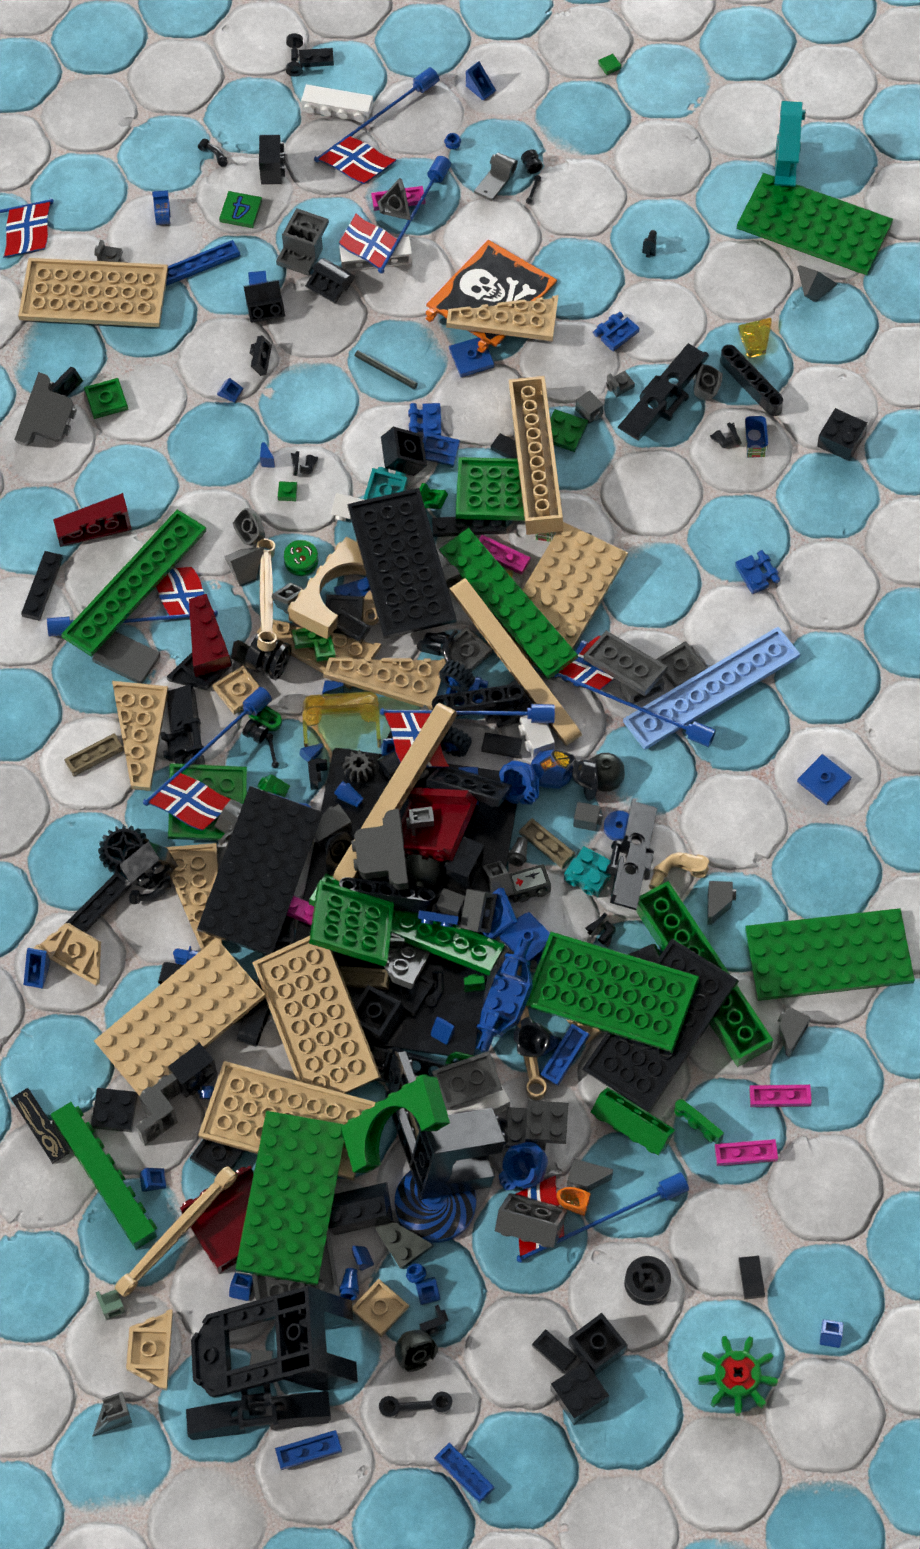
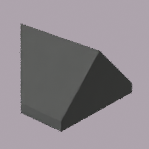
[377,178,411,220]
[797,265,837,302]
[224,547,264,586]
[92,1392,132,1437]

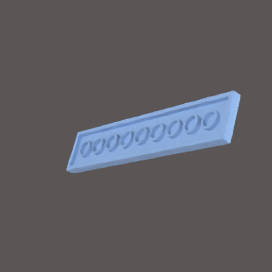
[623,627,800,750]

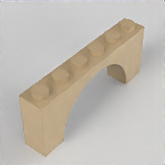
[288,537,366,639]

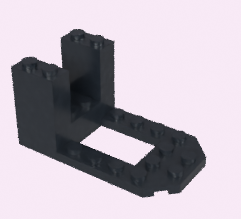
[383,1047,506,1200]
[191,1286,358,1398]

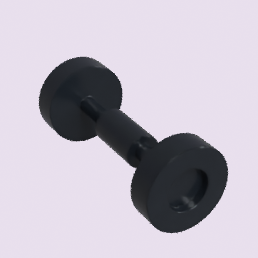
[286,33,303,77]

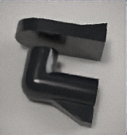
[642,230,657,258]
[710,422,742,448]
[291,451,318,476]
[417,632,446,656]
[585,912,616,948]

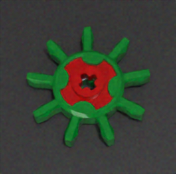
[698,1336,778,1416]

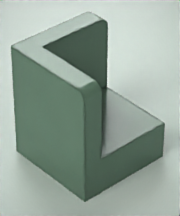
[95,1290,125,1320]

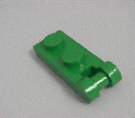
[674,1099,724,1144]

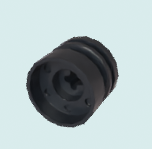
[245,633,292,681]

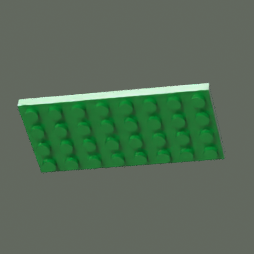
[736,173,893,276]
[745,908,915,1001]
[526,932,700,1053]
[235,1111,345,1285]

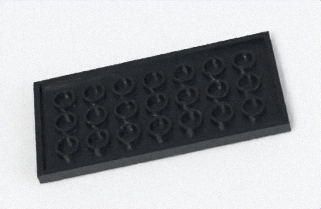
[347,488,457,639]
[197,786,323,955]
[582,939,739,1113]

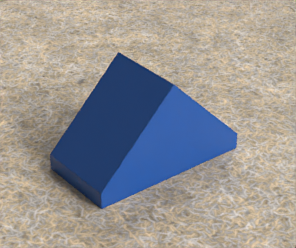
[466,61,496,100]
[23,948,51,989]

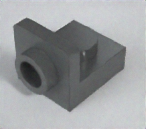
[94,240,123,262]
[606,371,635,397]
[406,807,434,836]

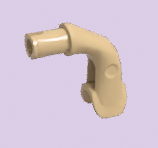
[649,852,709,890]

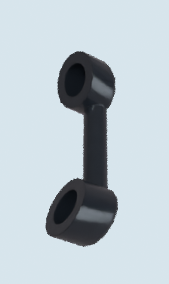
[379,1391,453,1418]

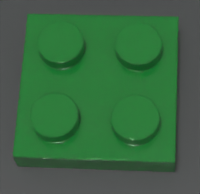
[550,409,588,452]

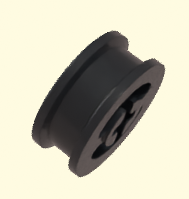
[624,1256,671,1306]

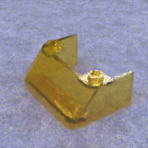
[302,692,381,748]

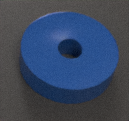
[604,811,628,841]

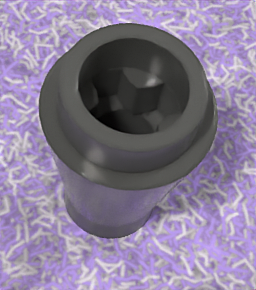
[508,837,528,867]

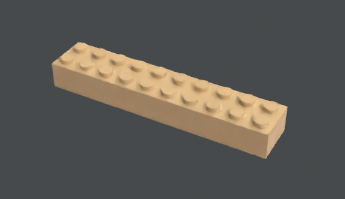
[509,376,563,535]

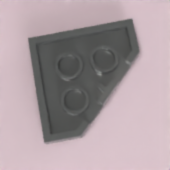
[384,942,432,989]

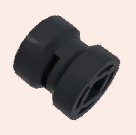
[521,149,543,174]
[242,718,269,744]

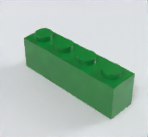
[590,1087,675,1156]

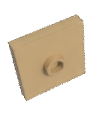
[212,665,260,715]
[352,1279,409,1337]

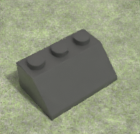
[495,1193,568,1248]

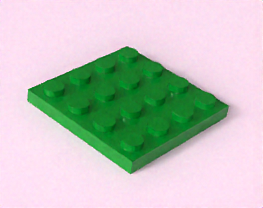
[456,457,525,521]
[168,763,247,841]
[309,880,394,966]

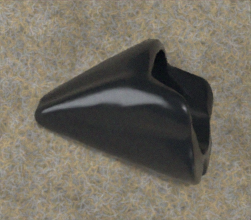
[514,1017,563,1057]

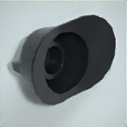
[572,757,598,801]
[324,832,354,876]

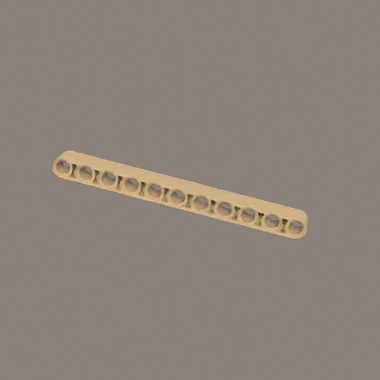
[449,578,582,746]
[333,703,457,881]

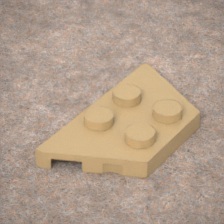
[34,923,101,985]
[126,1309,173,1391]

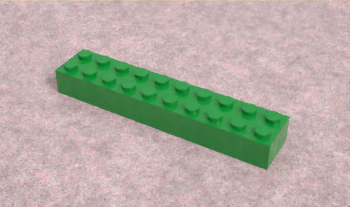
[635,881,773,1067]

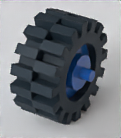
[439,660,475,693]
[440,726,472,757]

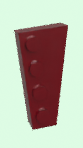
[53,493,132,547]
[189,594,231,678]

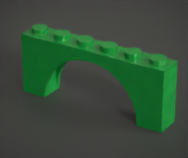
[341,1074,450,1173]

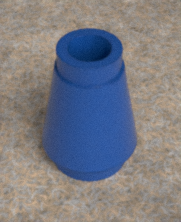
[334,782,364,808]
[339,1268,359,1301]

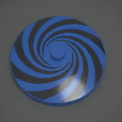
[394,1170,476,1243]

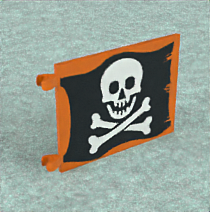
[425,240,557,353]

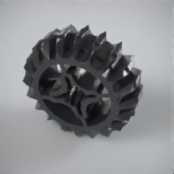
[98,824,149,876]

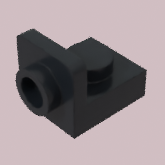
[308,758,328,790]

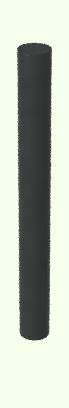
[354,350,418,389]

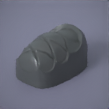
[693,364,723,401]
[233,508,265,546]

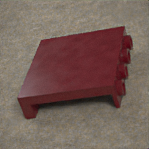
[401,788,477,861]
[180,1166,254,1274]

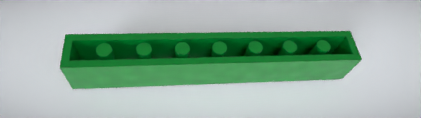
[50,1102,157,1250]

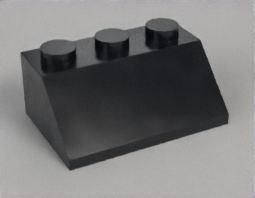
[328,1182,393,1235]

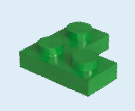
[291,628,336,662]

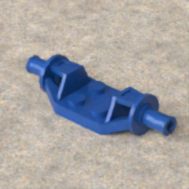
[476,938,533,1052]

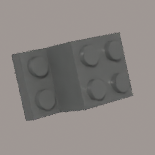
[276,208,329,276]
[136,1073,181,1146]
[505,1100,569,1151]

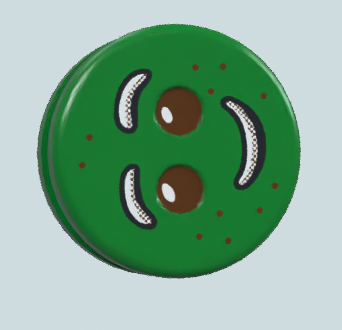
[284,540,319,576]

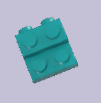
[363,467,409,500]
[564,846,612,898]

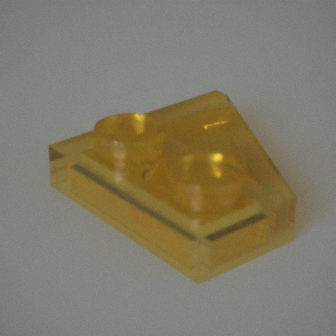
[738,318,772,358]

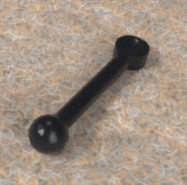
[526,175,541,204]
[266,733,279,769]

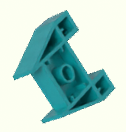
[775,101,806,187]

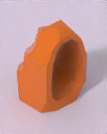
[556,1187,591,1216]

